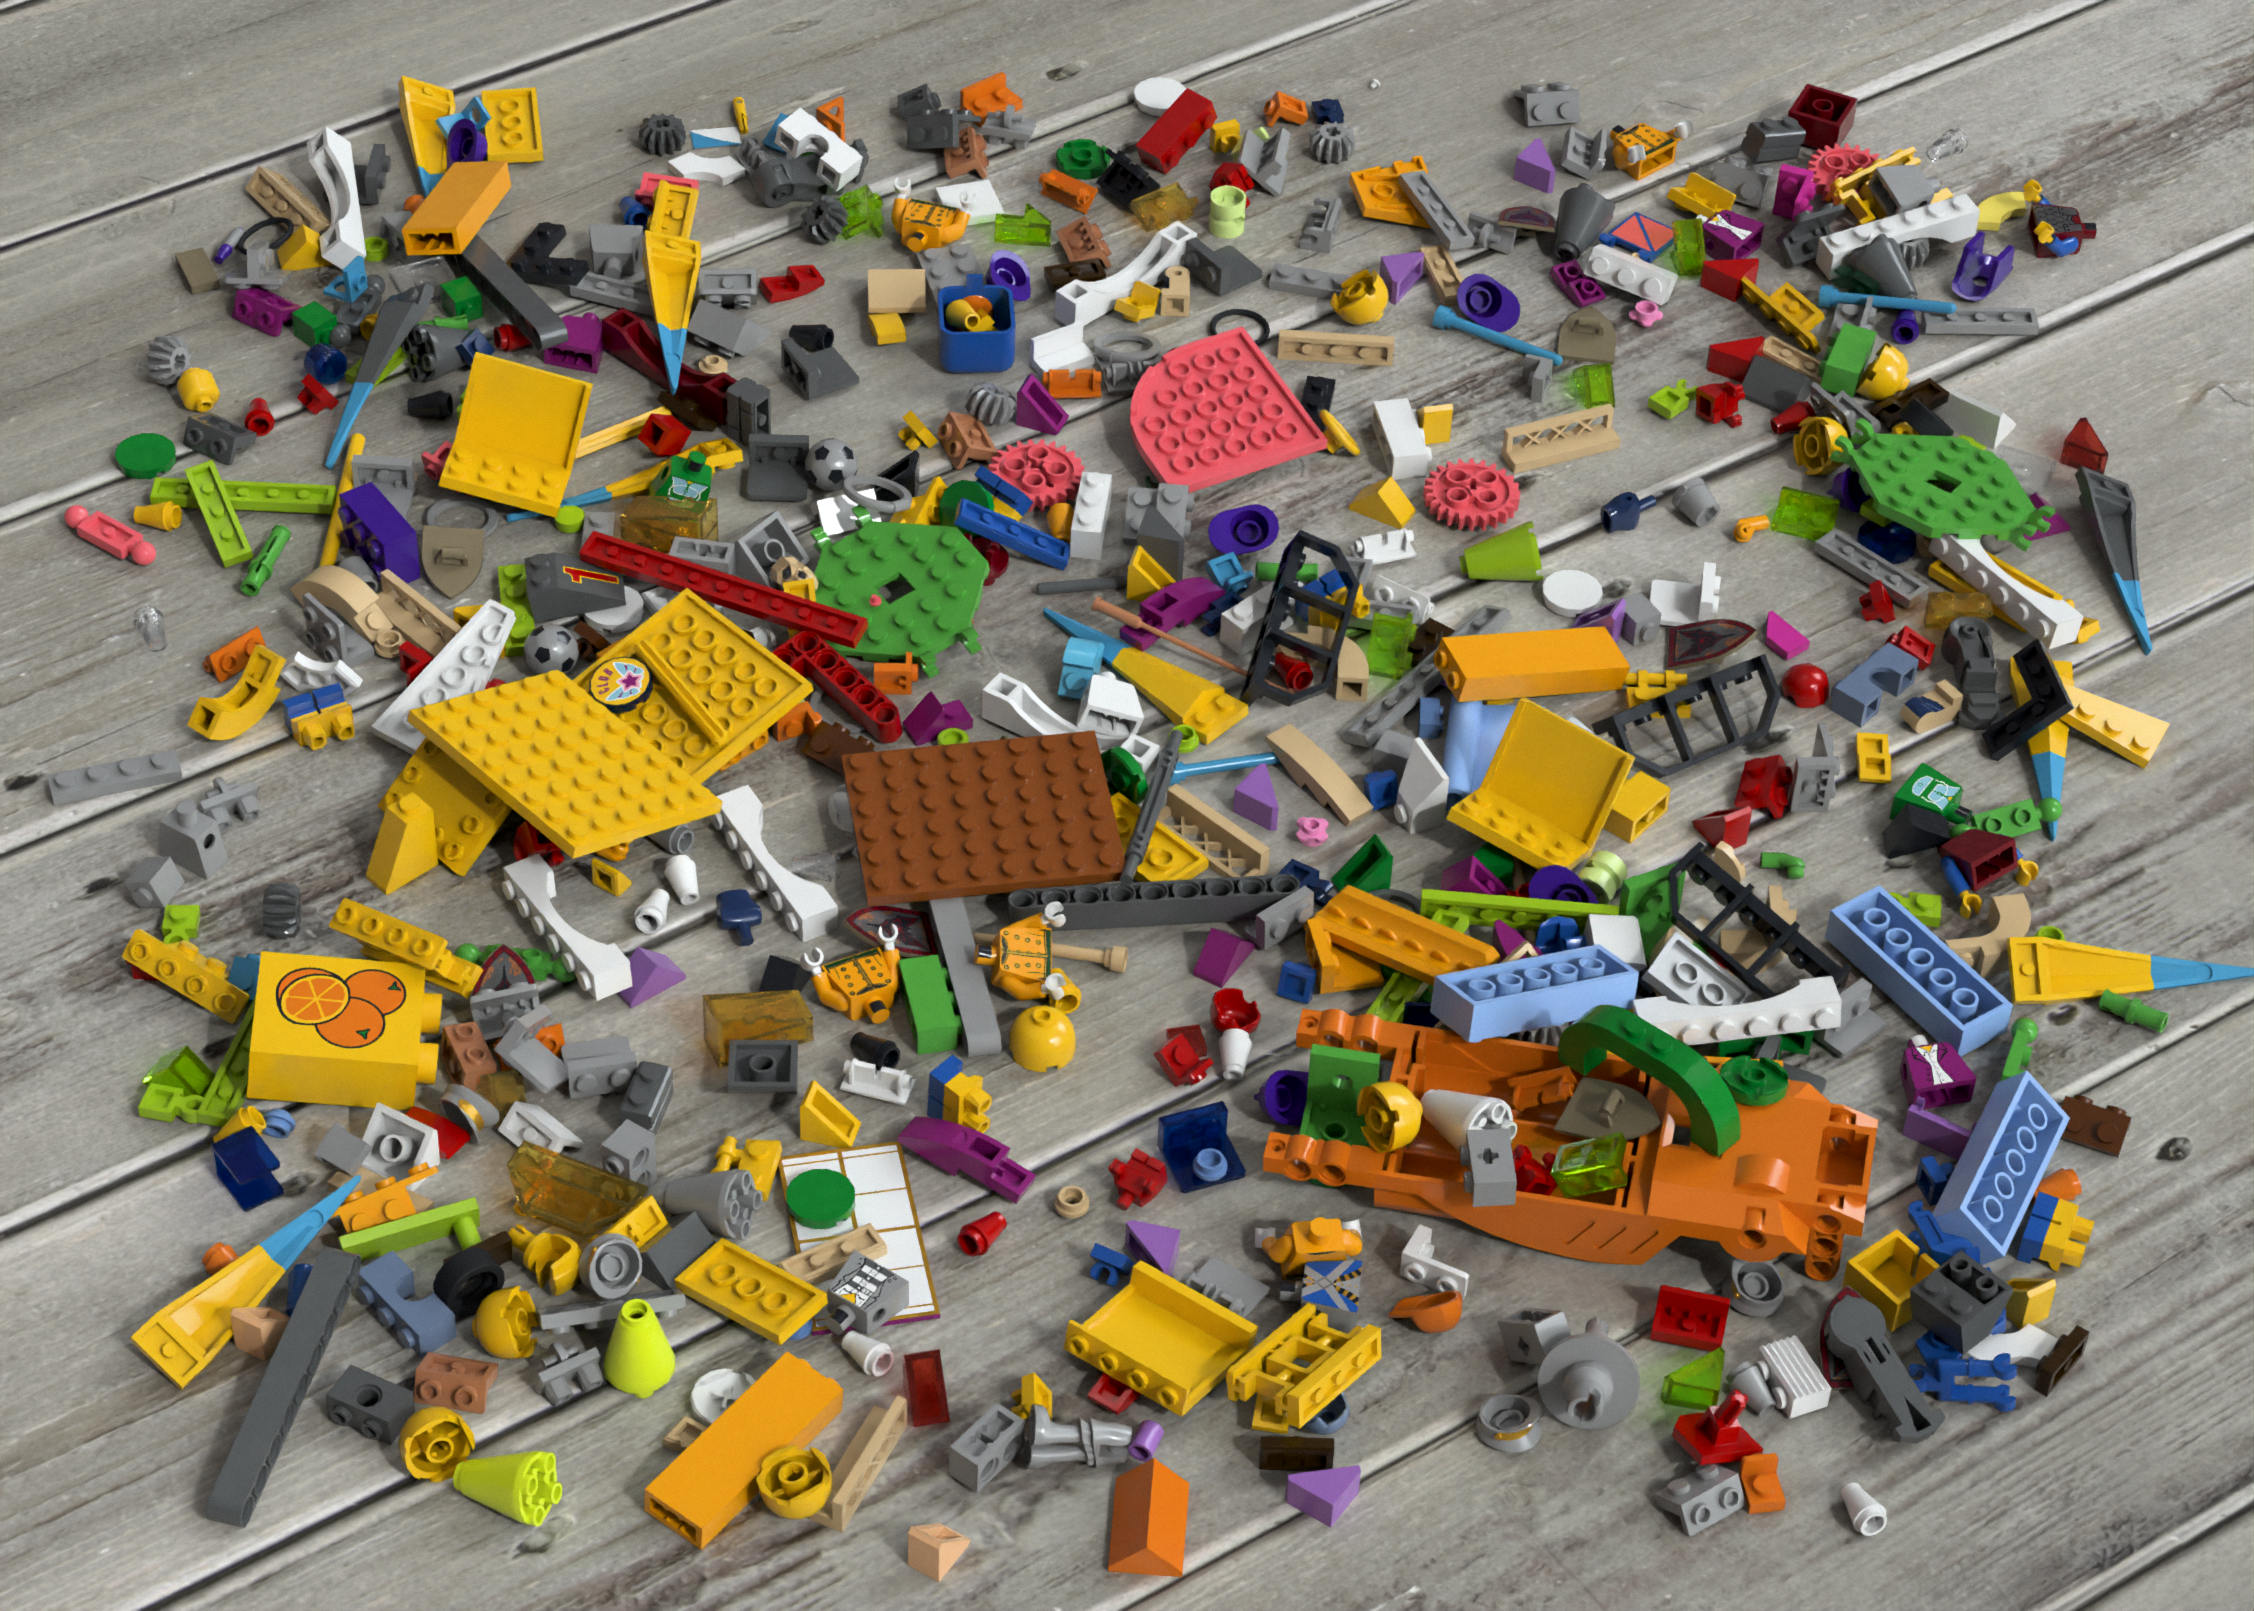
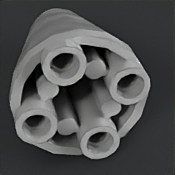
[659,1169,763,1240]

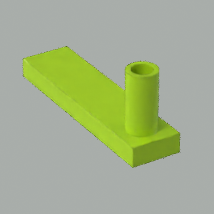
[338,1197,481,1262]

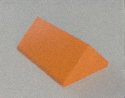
[1108,1458,1189,1577]

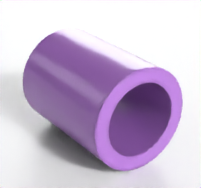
[1128,1420,1164,1462]

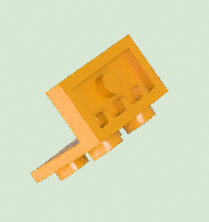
[1305,918,1384,994]

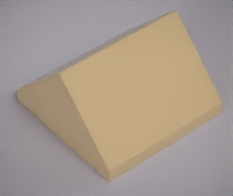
[868,269,926,313]

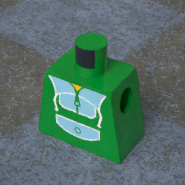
[648,451,712,522]
[1889,762,1973,825]

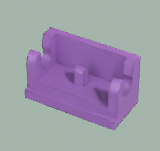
[1902,1096,1977,1160]

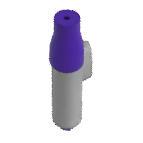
[214,227,244,264]

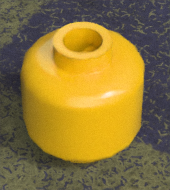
[177,367,220,412]

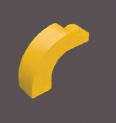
[187,644,286,740]

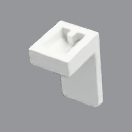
[1399,1224,1469,1300]

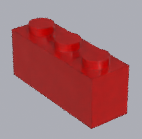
[1135,88,1217,175]

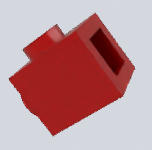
[637,413,692,457]

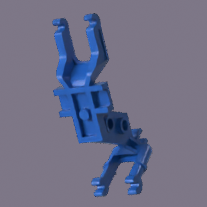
[1908,1201,2017,1412]

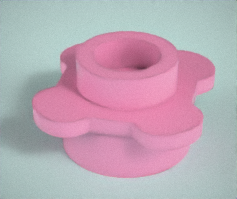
[1629,300,1663,327]
[1296,817,1329,847]

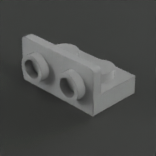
[1827,296,1877,346]

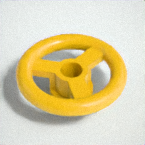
[1319,409,1361,456]

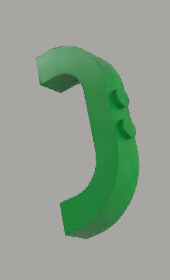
[1558,1005,1741,1157]

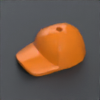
[1388,1290,1462,1334]

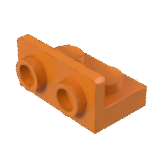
[960,72,1023,127]

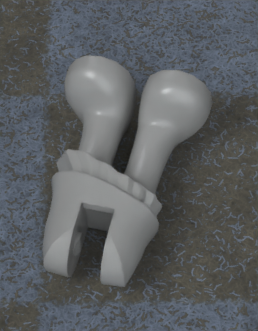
[1023,1404,1132,1470]

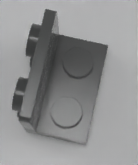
[781,337,859,400]

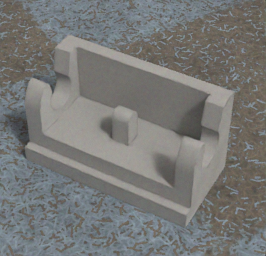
[1300,197,1342,253]
[379,210,433,268]

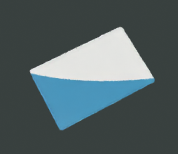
[690,127,741,149]

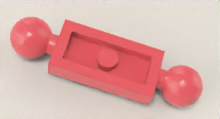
[64,505,156,565]

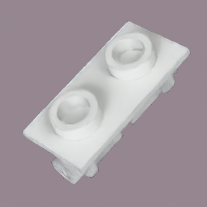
[1349,528,1416,565]
[1369,574,1434,626]
[840,1058,916,1106]

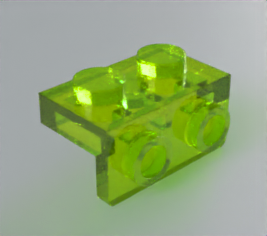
[838,184,885,240]
[1366,612,1417,680]

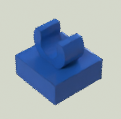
[1363,769,1398,811]
[1277,960,1318,1004]
[1915,1155,1955,1206]
[1090,1243,1134,1287]

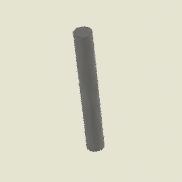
[1037,575,1128,595]

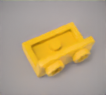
[1667,172,1736,219]
[647,180,699,239]

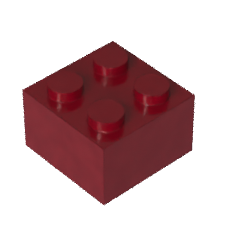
[1788,84,1858,151]

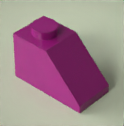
[1440,855,1511,896]

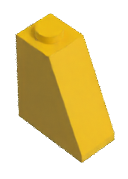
[366,792,438,896]

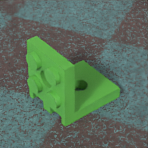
[1619,862,1713,963]
[1299,1044,1381,1147]

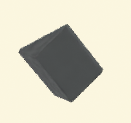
[1742,355,1814,414]
[1137,505,1185,582]
[727,1040,798,1093]
[639,1211,716,1290]

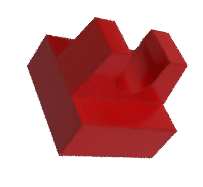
[297,373,339,415]
[1859,580,1896,624]

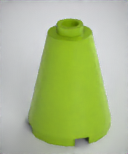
[1459,521,1544,581]

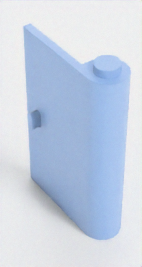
[1442,693,1545,811]

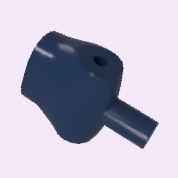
[1600,492,1657,533]
[716,889,762,946]

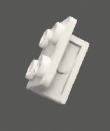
[1650,562,1721,626]

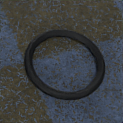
[238,217,294,255]
[1209,309,1270,346]

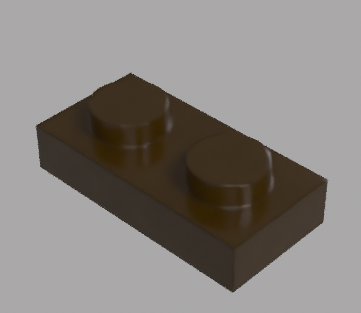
[1044,258,1106,293]
[1394,617,1455,669]
[2034,1325,2090,1397]

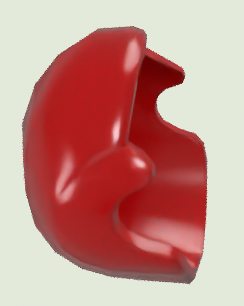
[1781,663,1829,708]
[1210,988,1261,1035]

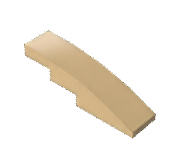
[1264,723,1374,827]

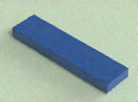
[954,498,1070,571]

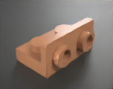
[943,126,989,179]
[1056,216,1112,268]
[937,411,997,470]
[439,1022,497,1092]
[414,1352,499,1414]

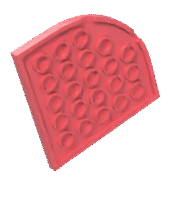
[1129,326,1328,493]

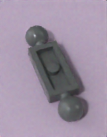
[329,274,386,348]

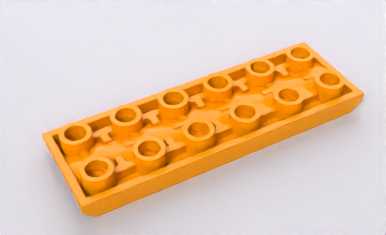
[1303,885,1500,986]

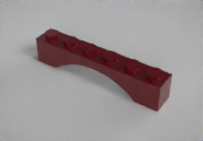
[602,307,737,425]

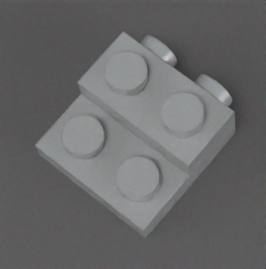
[1123,483,1194,545]

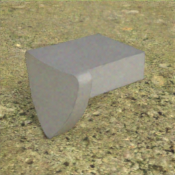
[315,1122,372,1177]

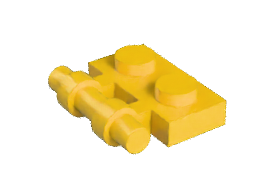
[1624,670,1691,718]
[710,1136,782,1201]

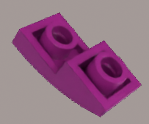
[1549,259,1606,308]

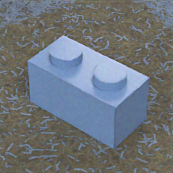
[1418,697,1443,739]

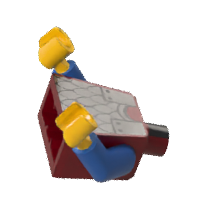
[2023,179,2097,258]
[1937,829,2038,919]

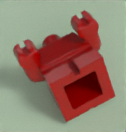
[1209,162,1255,209]
[1696,382,1745,428]
[513,821,564,867]
[1512,1144,1560,1196]
[1108,1148,1168,1211]

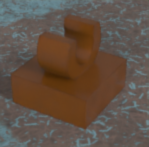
[573,620,611,663]

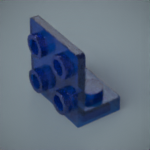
[1157,1101,1246,1194]

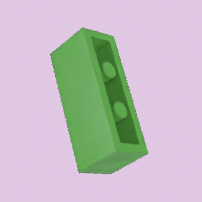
[1817,323,1877,398]
[898,954,963,1055]

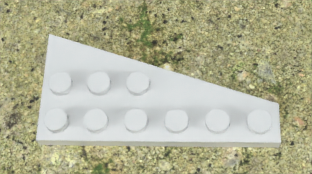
[371,599,516,755]

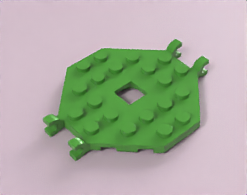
[1830,418,2056,552]
[810,505,990,679]

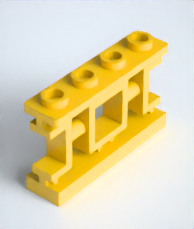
[1825,146,1953,227]
[329,898,483,999]
[1226,1303,1382,1429]

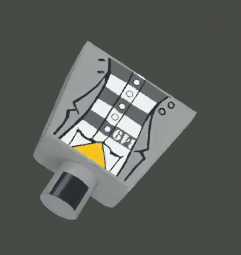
[825,1251,909,1335]

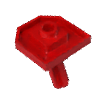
[1672,1390,1763,1465]

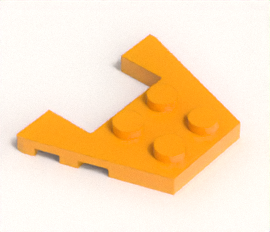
[1349,156,1432,229]

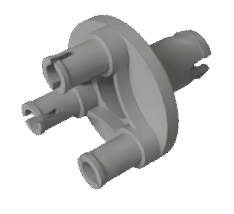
[1538,1317,1640,1430]

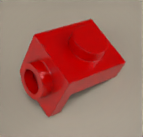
[398,641,433,687]

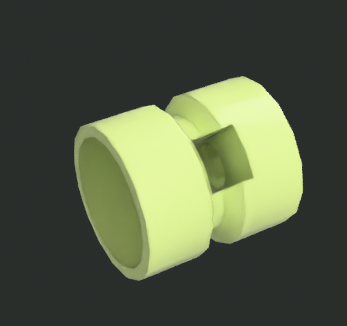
[1208,185,1246,239]
[1577,850,1628,905]

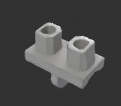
[982,104,1036,150]
[1467,211,1518,255]
[200,777,260,832]
[534,1342,603,1407]

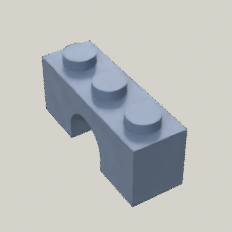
[1830,642,1919,728]
[356,1250,457,1358]

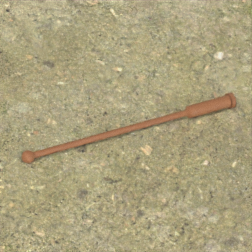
[1091,596,1296,694]

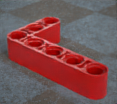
[772,631,902,743]

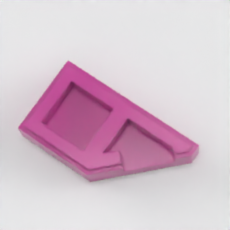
[1765,610,1810,661]

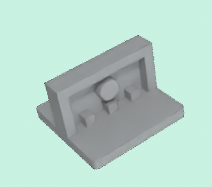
[1237,127,1291,197]
[225,240,292,289]
[1813,978,1886,1058]

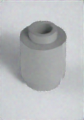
[338,556,378,593]

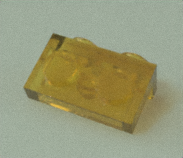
[1129,182,1199,233]
[1923,591,1993,629]

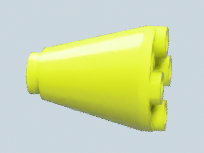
[603,1299,676,1398]
[453,1451,562,1526]

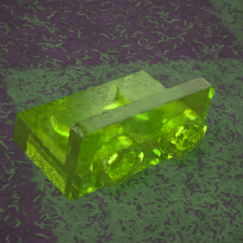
[1770,486,1840,541]
[1551,1132,1628,1198]

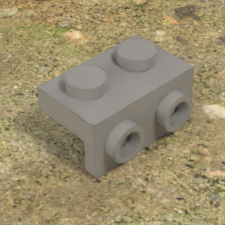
[1561,126,1608,180]
[1244,886,1314,951]
[469,982,545,1044]
[1655,1464,1745,1536]

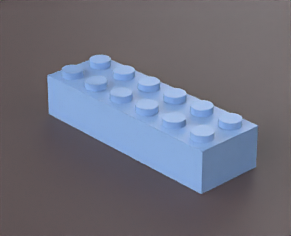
[1825,885,2013,1057]
[1430,944,1639,1043]
[1932,1071,2070,1265]

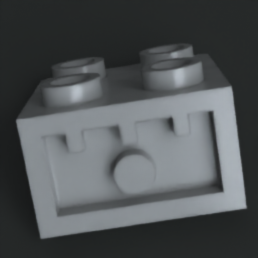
[302,592,375,669]
[1788,723,1840,812]

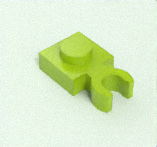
[1647,379,1698,420]
[1888,892,1941,927]
[162,905,201,944]
[138,1083,204,1123]

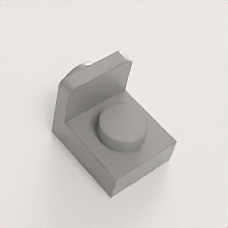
[1522,354,1553,403]

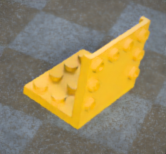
[438,352,593,518]
[1446,697,1636,870]
[377,737,512,877]

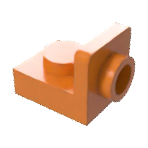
[1263,91,1308,127]
[874,652,918,695]
[773,701,822,742]
[1738,1453,1786,1514]

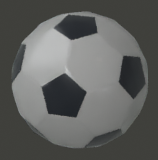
[805,438,858,492]
[523,624,579,675]

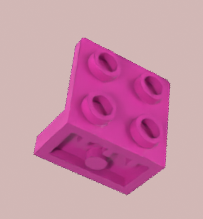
[1772,164,1817,222]

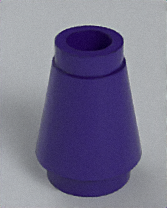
[1891,309,1919,344]

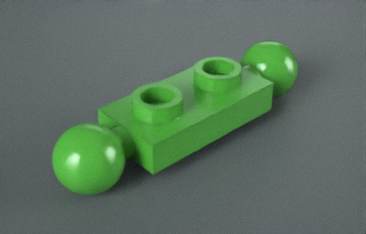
[1949,797,2062,839]
[454,943,576,982]
[1988,1018,2038,1100]

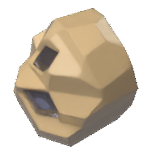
[770,556,819,591]

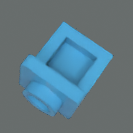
[1204,552,1255,595]
[228,954,261,1002]

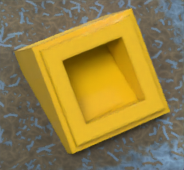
[591,858,632,897]

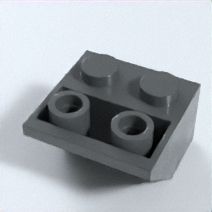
[1910,1251,2013,1355]

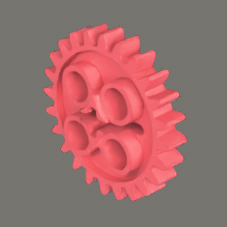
[1807,143,1879,209]
[988,439,1084,512]
[1423,458,1520,531]

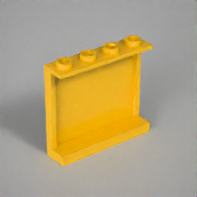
[1063,1260,1258,1417]

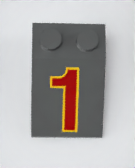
[525,552,626,623]

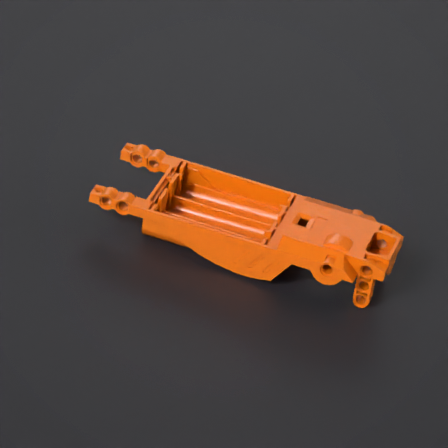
[1263,1009,1878,1281]

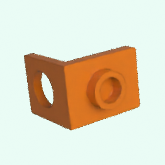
[816,96,845,142]

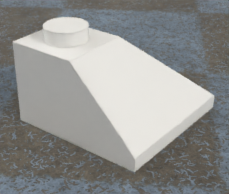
[1394,737,1449,834]

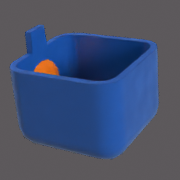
[937,274,1016,373]

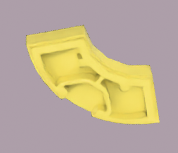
[1977,192,2026,231]

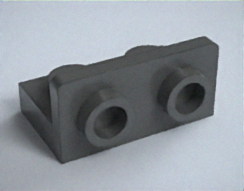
[183,412,257,465]

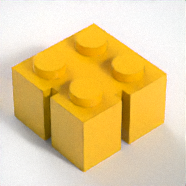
[1841,1229,1940,1332]

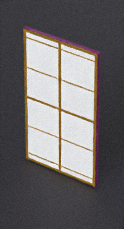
[778,1141,940,1336]

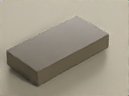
[175,247,220,294]

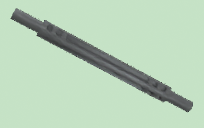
[1120,730,1183,884]

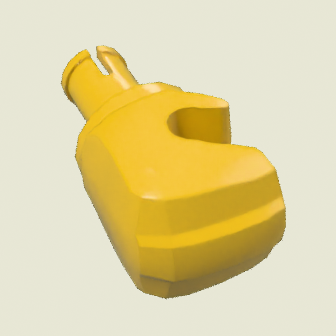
[508,1224,582,1297]

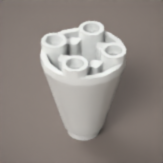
[1420,1089,1517,1152]

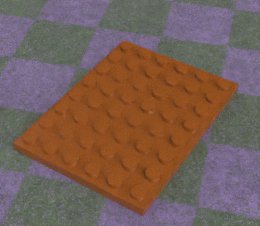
[841,730,1126,906]

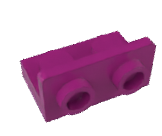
[232,287,302,337]

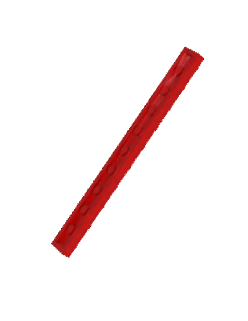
[579,531,868,649]

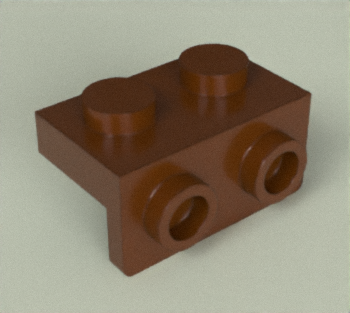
[801,720,875,777]
[2060,1095,2131,1158]

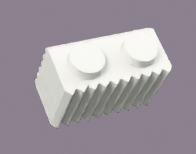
[1754,1335,1831,1419]

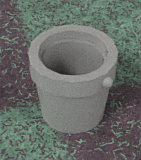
[1672,478,1720,527]

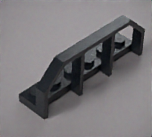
[1239,530,1360,707]
[1591,654,1781,779]
[1667,841,1851,1000]

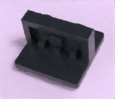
[1096,148,1165,214]

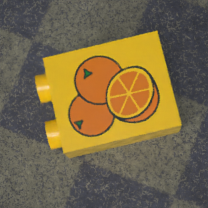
[247,951,442,1111]

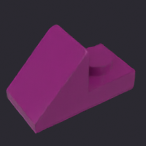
[902,691,973,746]

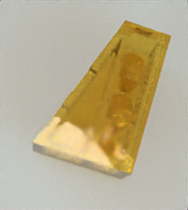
[620,496,719,553]
[702,990,814,1069]

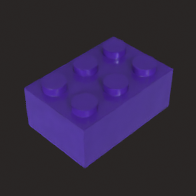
[338,482,421,589]

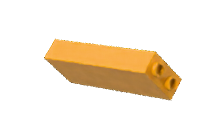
[402,161,512,256]
[1433,626,1630,702]
[644,1351,844,1550]

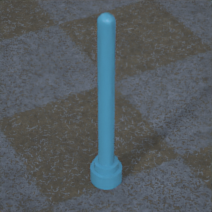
[1819,285,1956,314]
[1432,305,1563,366]
[1169,752,1281,786]

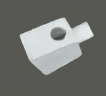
[1076,672,1144,736]

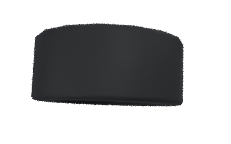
[1898,396,1954,436]
[433,1247,505,1317]

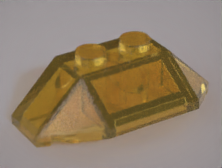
[507,1140,648,1237]

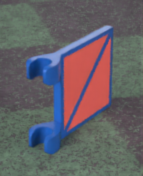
[1599,212,1683,264]

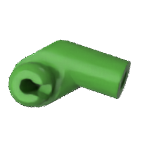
[1760,852,1806,879]

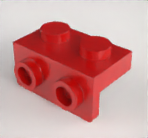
[1734,754,1793,819]
[1650,1285,1730,1353]

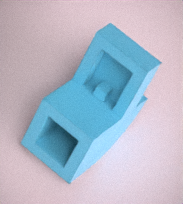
[1057,637,1105,701]

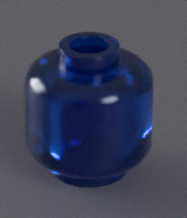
[304,343,348,385]

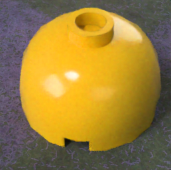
[1330,269,1389,325]
[1856,342,1910,401]
[1793,417,1848,475]
[1009,1005,1076,1072]
[1357,1081,1423,1153]
[472,1286,538,1359]
[398,1406,475,1482]
[756,1445,832,1520]

